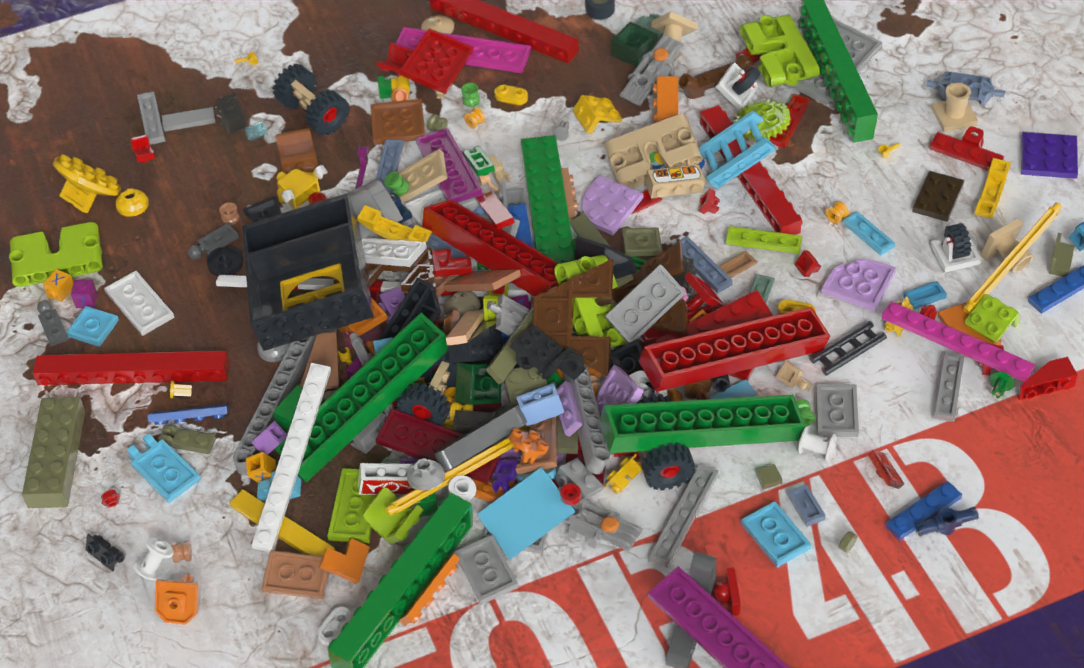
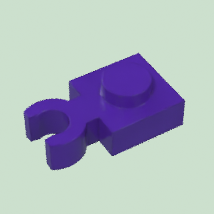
[492,460,519,493]

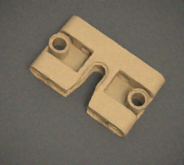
[605,114,703,188]

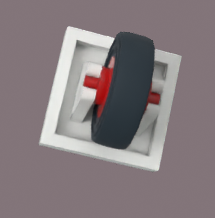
[715,63,760,111]

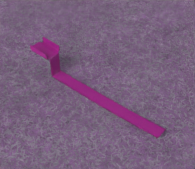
[355,146,369,189]

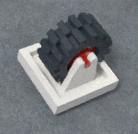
[931,223,981,272]

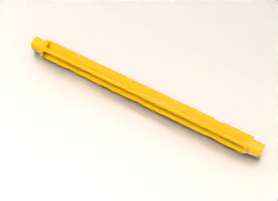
[963,202,1062,314]
[385,436,514,516]

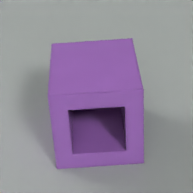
[251,421,287,455]

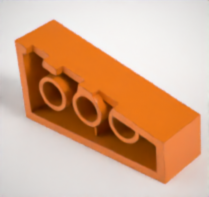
[654,76,679,123]

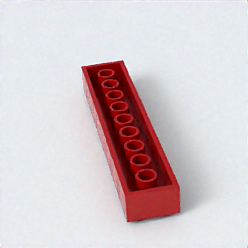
[422,199,559,297]
[639,307,830,392]

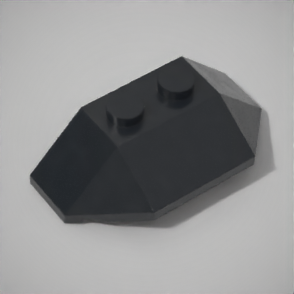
[571,236,637,280]
[378,277,441,340]

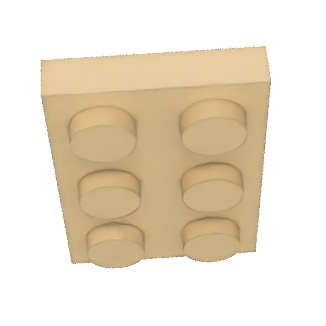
[398,149,447,203]

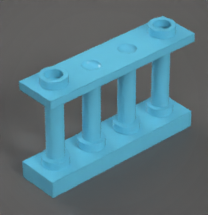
[699,110,776,189]

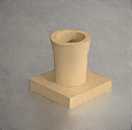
[651,11,698,58]
[931,83,978,132]
[981,218,1034,273]

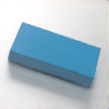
[903,281,947,310]

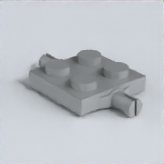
[487,295,530,336]

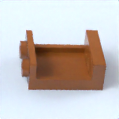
[276,128,318,174]

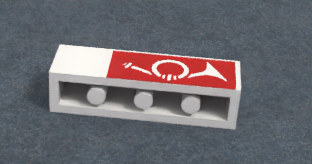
[358,463,442,495]

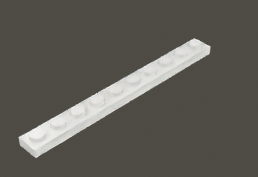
[251,363,331,552]

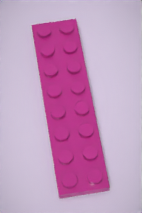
[396,27,531,73]

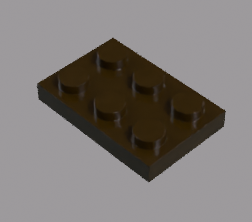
[912,170,965,222]

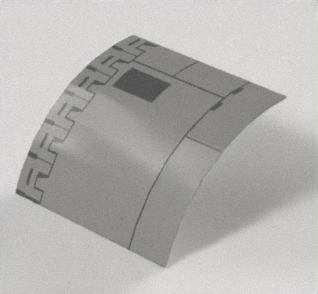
[348,179,403,239]

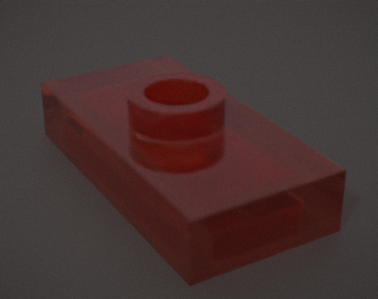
[868,450,905,489]

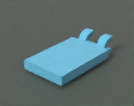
[127,433,201,503]

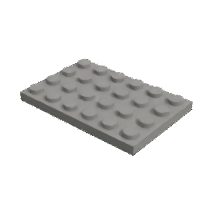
[785,19,883,105]

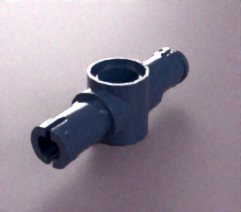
[915,506,979,537]

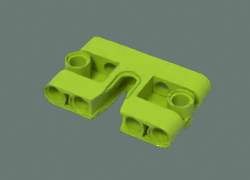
[740,14,820,87]
[9,222,103,287]
[555,255,626,348]

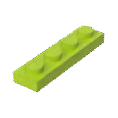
[726,226,803,254]

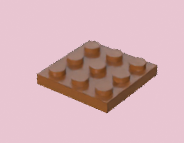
[370,99,425,145]

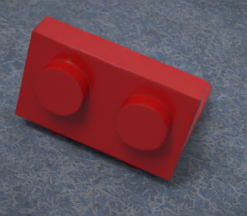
[376,43,414,76]

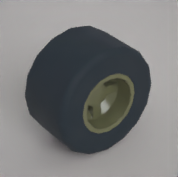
[585,0,615,20]

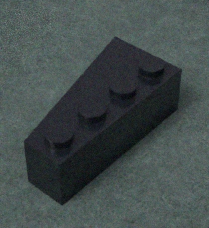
[448,321,504,363]

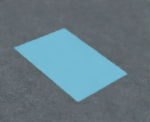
[476,467,576,560]

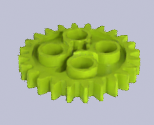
[733,100,791,142]

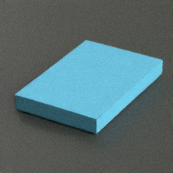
[741,501,812,568]

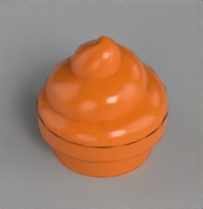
[391,88,408,102]

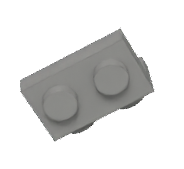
[499,183,525,210]
[555,458,603,500]

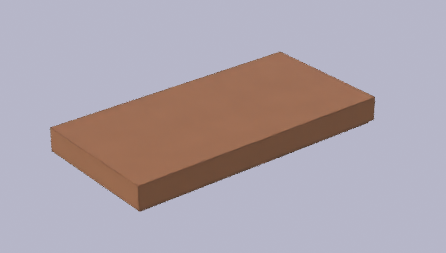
[444,269,521,292]

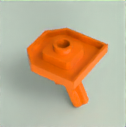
[155,574,199,625]

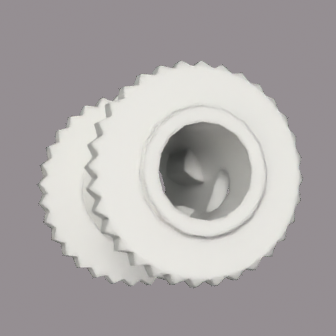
[798,426,837,462]
[443,475,476,503]
[133,538,173,580]

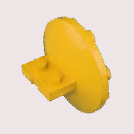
[53,154,121,213]

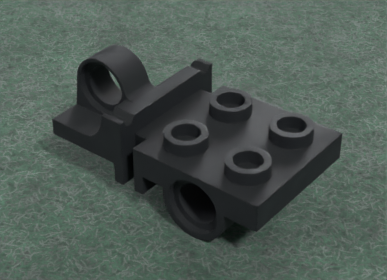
[510,325,586,380]

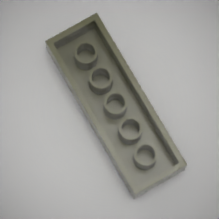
[22,397,85,508]

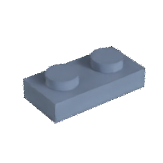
[788,484,826,527]

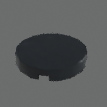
[207,246,244,277]

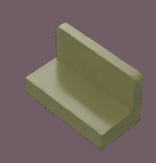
[1049,232,1075,277]

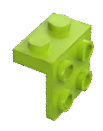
[965,293,1020,342]
[362,488,423,544]

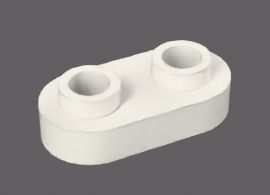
[318,607,352,646]

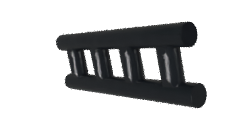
[810,321,887,376]

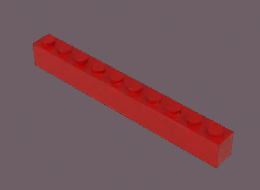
[430,0,579,63]
[700,105,803,235]
[33,351,230,386]

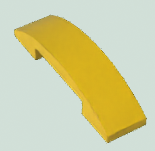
[974,158,1011,219]
[357,205,432,243]

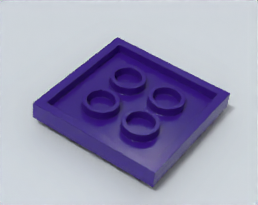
[1021,132,1078,179]

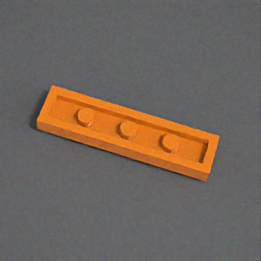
[399,554,460,626]

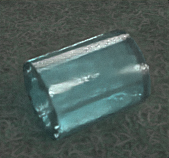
[244,121,267,142]

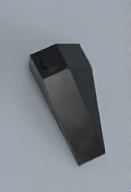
[610,339,655,393]

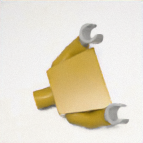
[277,165,328,210]

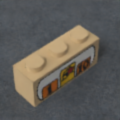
[645,165,705,198]

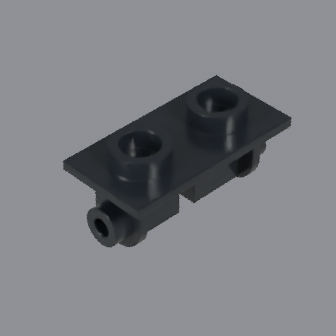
[85,533,125,572]

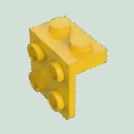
[572,95,622,134]

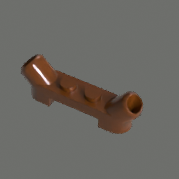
[679,54,754,99]

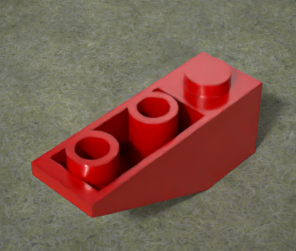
[1017,356,1078,400]

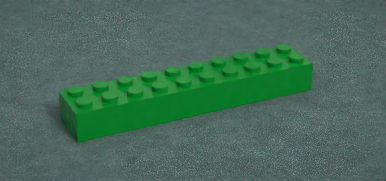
[798,0,878,143]
[521,135,575,264]
[274,313,448,483]
[599,395,806,453]
[328,493,473,668]

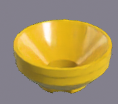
[116,188,149,217]

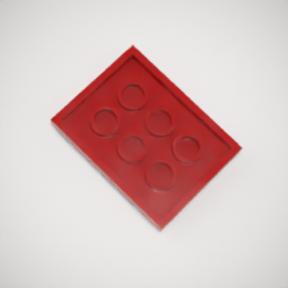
[399,28,474,95]

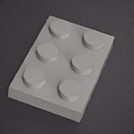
[816,384,859,437]
[455,534,519,605]

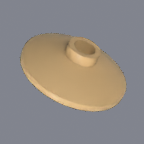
[421,15,454,34]

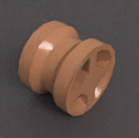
[219,202,240,225]
[171,540,192,563]

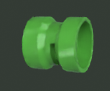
[461,83,480,107]
[384,171,409,196]
[796,399,815,427]

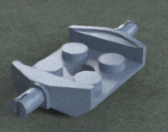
[926,71,1005,106]

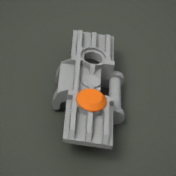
[620,34,684,106]
[559,490,643,551]

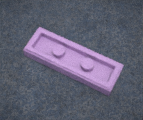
[556,381,583,437]

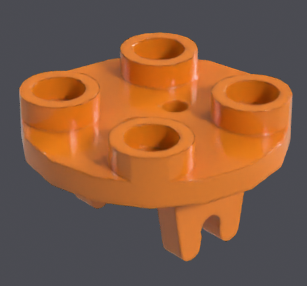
[509,428,549,464]

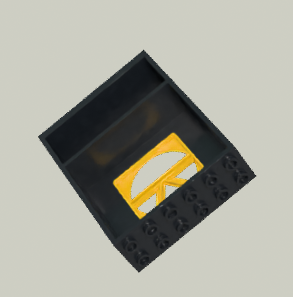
[242,193,374,351]

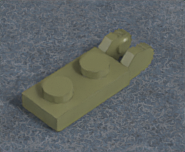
[157,425,216,454]

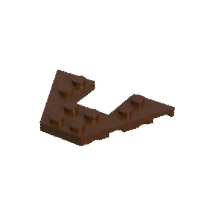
[612,239,688,335]
[333,247,437,293]
[533,258,614,376]

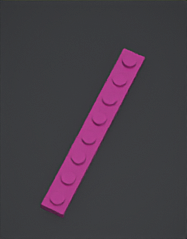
[882,301,1035,382]

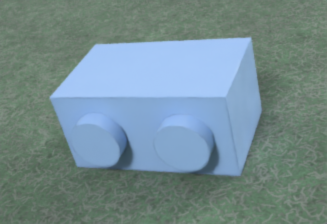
[516,383,565,426]

